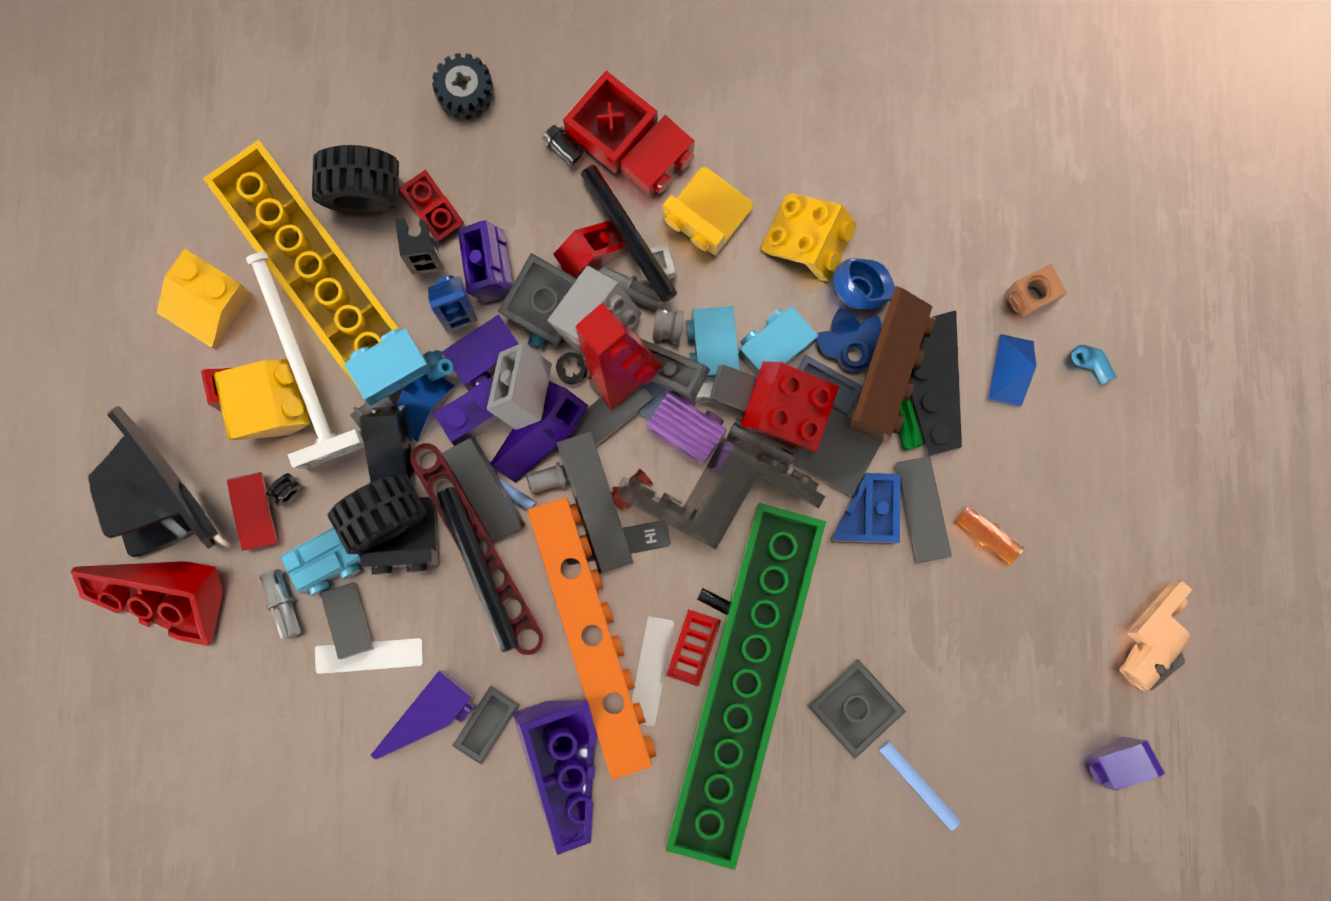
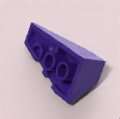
[513,700,597,855]

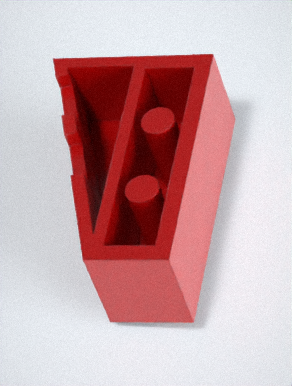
[575,302,663,411]

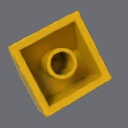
[157,248,252,349]
[214,359,310,441]

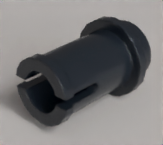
[542,124,584,167]

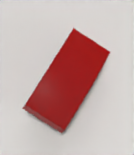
[399,169,465,243]
[227,472,278,551]

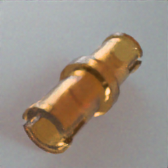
[956,504,1024,565]

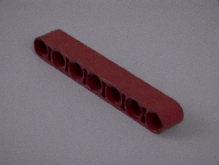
[410,443,546,655]

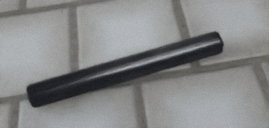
[581,165,677,303]
[437,487,519,652]

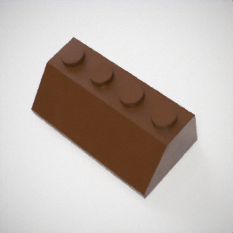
[849,286,936,441]

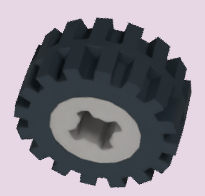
[432,53,494,119]

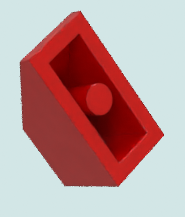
[553,220,628,279]

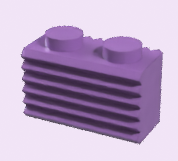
[647,391,727,466]

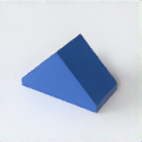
[396,375,456,443]

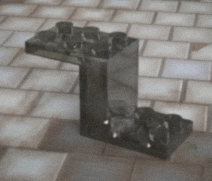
[617,436,826,550]

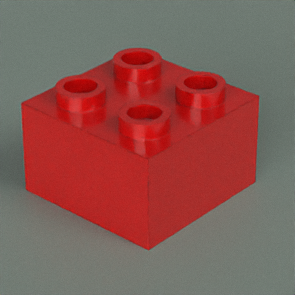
[563,70,658,174]
[740,361,839,452]

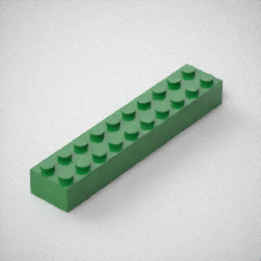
[665,503,826,870]

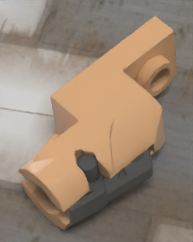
[1119,580,1192,691]

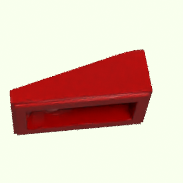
[666,609,721,687]

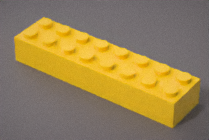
[203,139,401,394]

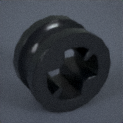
[556,352,587,385]
[266,473,302,507]

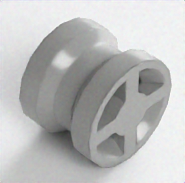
[652,307,684,344]

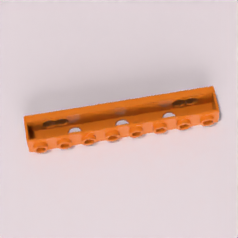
[527,497,657,780]

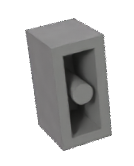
[487,342,552,430]

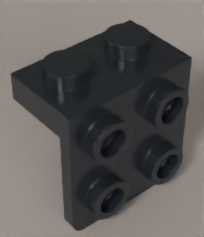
[360,497,438,575]

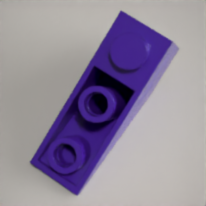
[490,381,589,482]

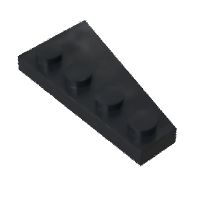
[909,310,962,457]

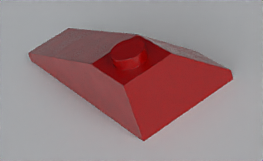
[71,561,223,646]

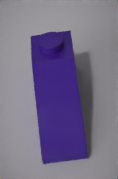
[370,670,476,760]

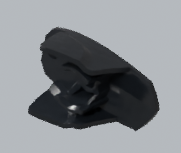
[88,406,219,557]

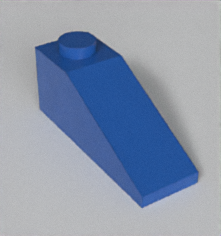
[428,275,478,332]

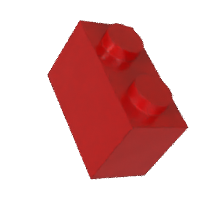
[620,115,695,198]

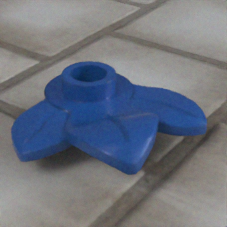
[817,308,882,372]

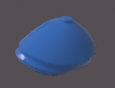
[834,258,895,309]

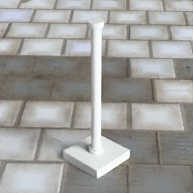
[246,252,364,470]

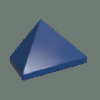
[987,334,1037,407]

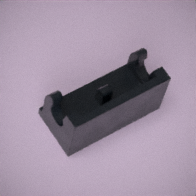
[395,218,445,274]
[359,405,415,483]

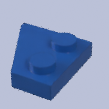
[832,473,901,544]

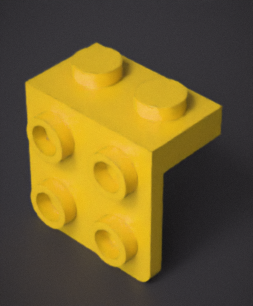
[663,167,753,256]
[761,193,857,282]

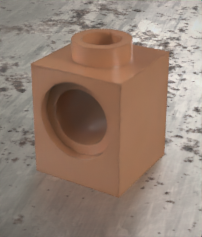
[1008,264,1067,319]

